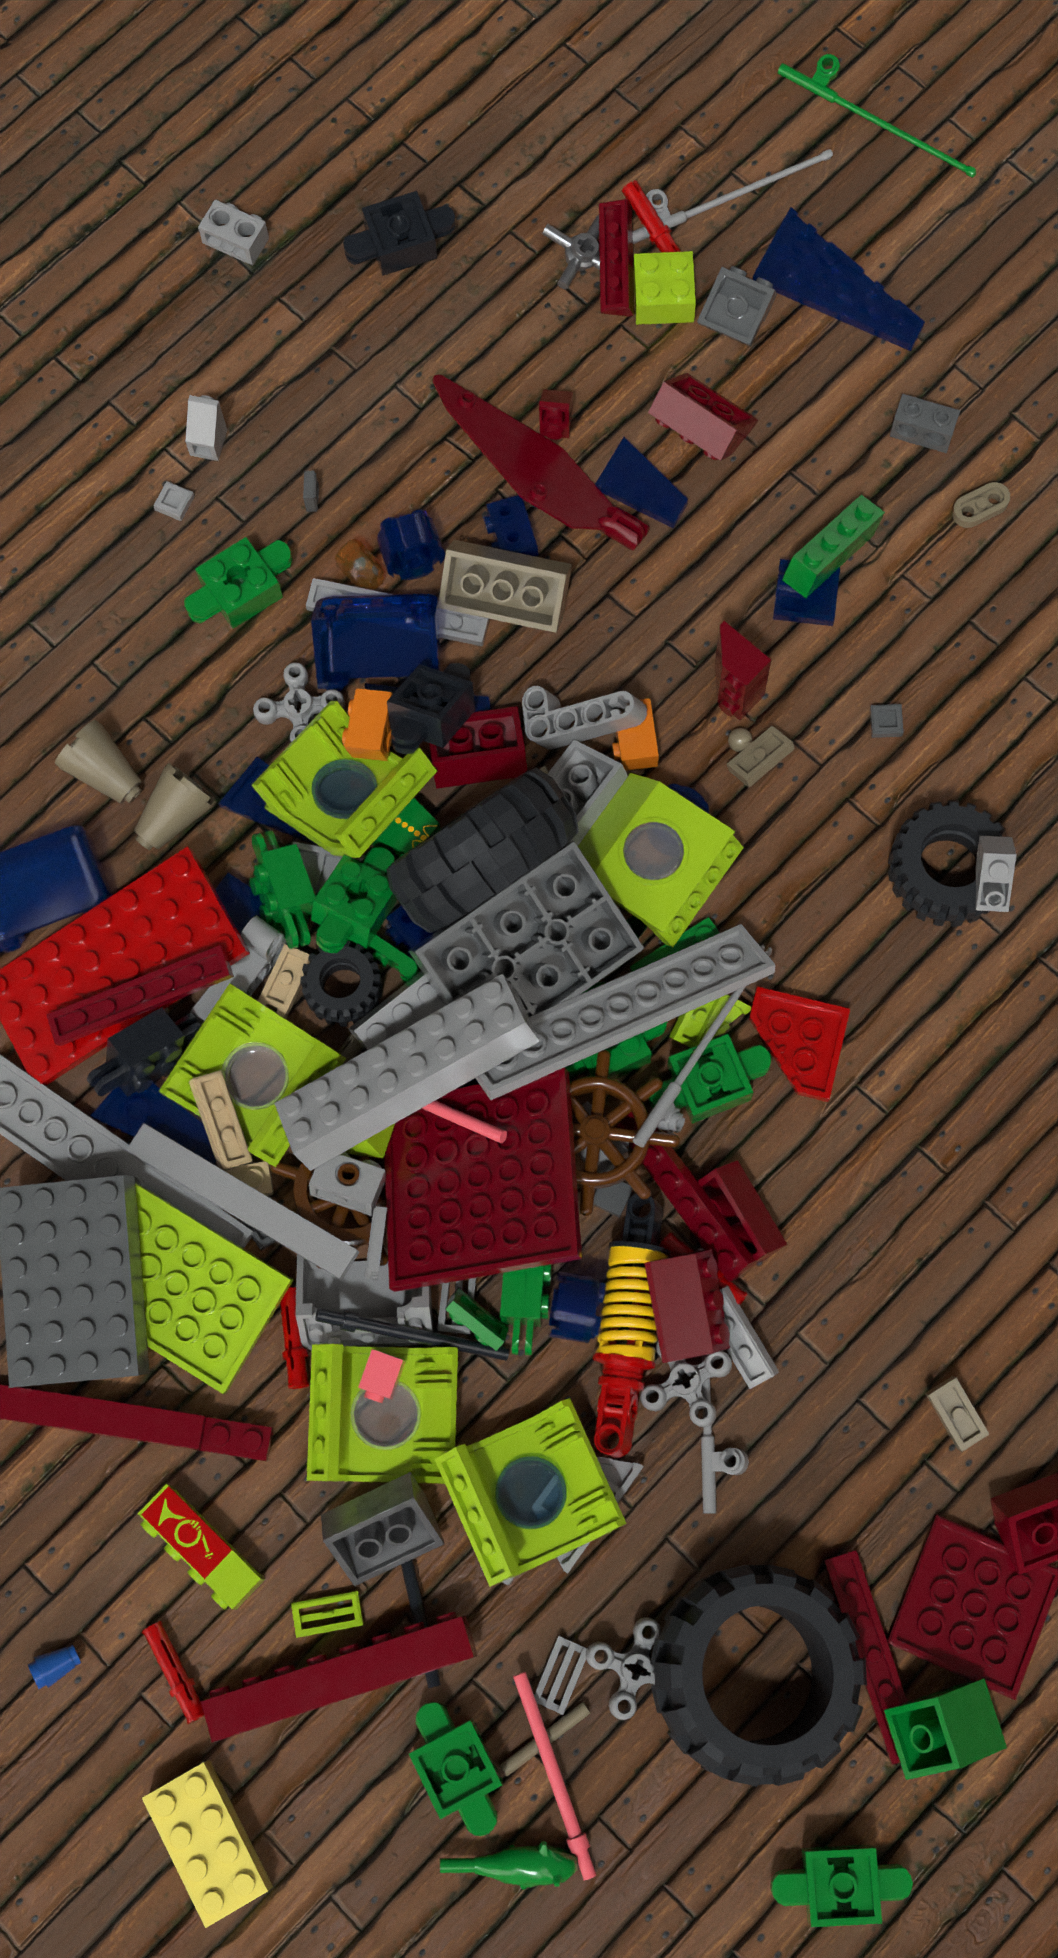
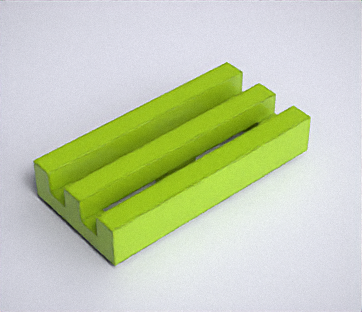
[291,1591,364,1638]

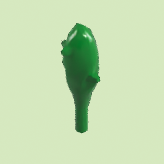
[440,1841,577,1890]

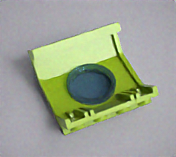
[252,701,437,858]
[435,1398,627,1587]

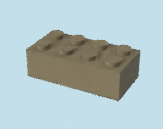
[438,540,572,633]

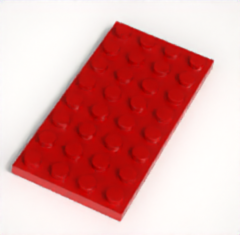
[0,846,250,1088]

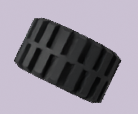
[300,941,383,1027]

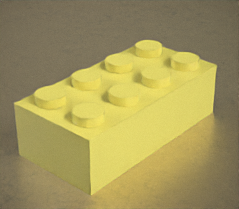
[142,1760,273,1928]

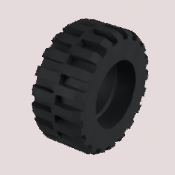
[888,800,1005,927]

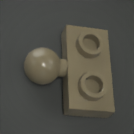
[727,726,795,788]

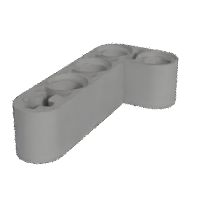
[522,686,647,750]
[190,916,287,1025]

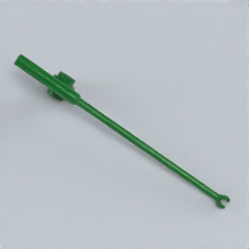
[777,54,976,178]

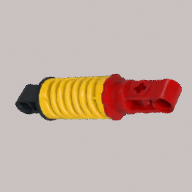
[593,1194,671,1458]

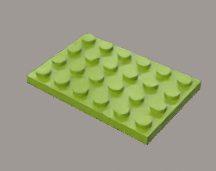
[135,1182,294,1394]

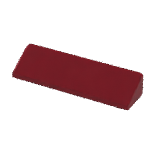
[599,199,634,317]

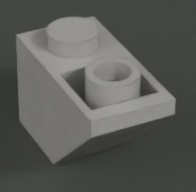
[185,395,227,461]
[975,836,1017,912]

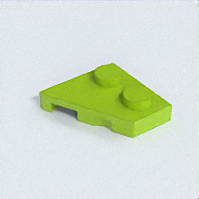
[669,995,752,1048]

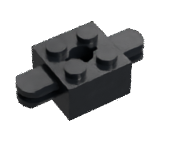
[343,191,456,276]
[387,663,475,754]
[87,1007,202,1097]

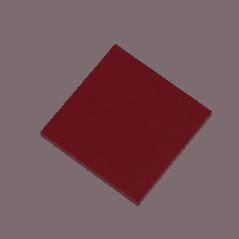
[887,1515,1058,1700]

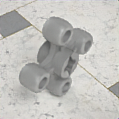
[253,662,345,742]
[640,1341,732,1427]
[585,1617,661,1720]

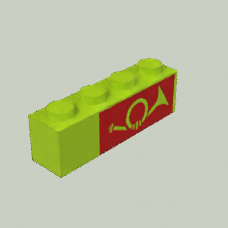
[137,1484,265,1610]

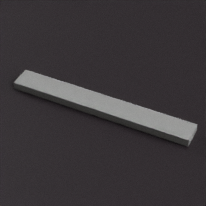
[126,1123,359,1281]

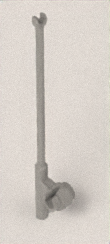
[633,149,833,244]
[633,945,772,1147]
[697,1248,749,1514]

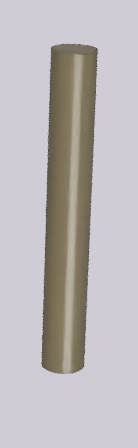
[500,1702,591,1776]

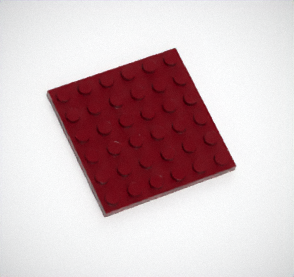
[385,1067,582,1292]

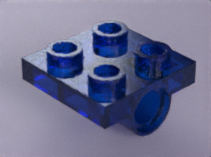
[773,559,840,626]

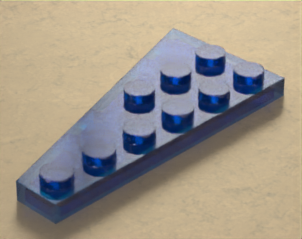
[752,207,925,351]

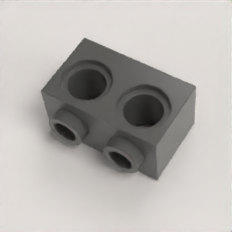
[890,394,960,453]

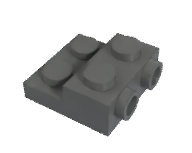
[697,266,777,347]

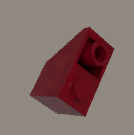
[539,389,573,440]

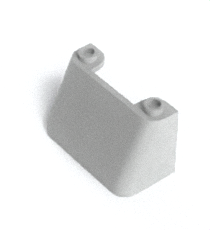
[296,1254,433,1350]

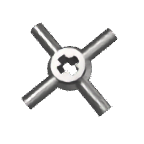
[542,215,600,289]

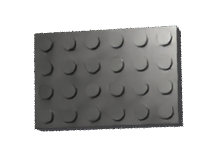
[408,841,644,1017]
[0,1175,150,1388]

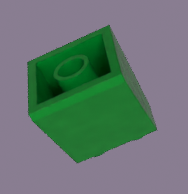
[884,1678,1007,1780]

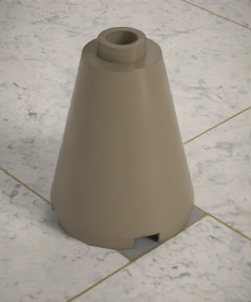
[55,720,142,804]
[134,763,217,850]

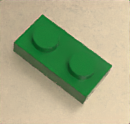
[445,1288,509,1351]

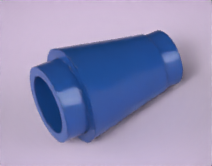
[27,1644,81,1689]

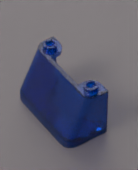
[311,594,440,691]
[0,825,112,952]

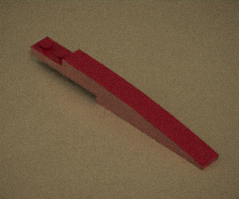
[0,1385,274,1462]

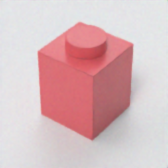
[358,1349,406,1403]

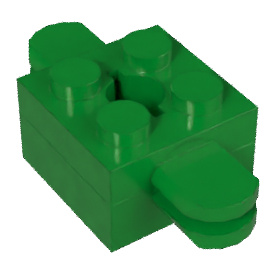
[184,537,293,629]
[250,830,316,949]
[311,847,397,953]
[565,1022,667,1080]
[649,1034,771,1124]
[500,1264,552,1356]
[409,1702,504,1836]
[770,1844,913,1927]

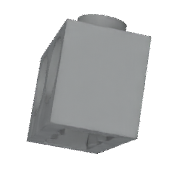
[198,200,269,266]

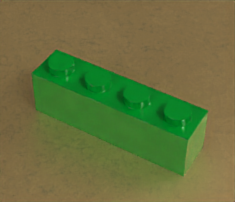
[782,494,885,598]

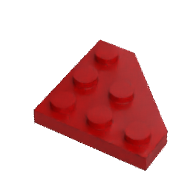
[749,986,850,1102]

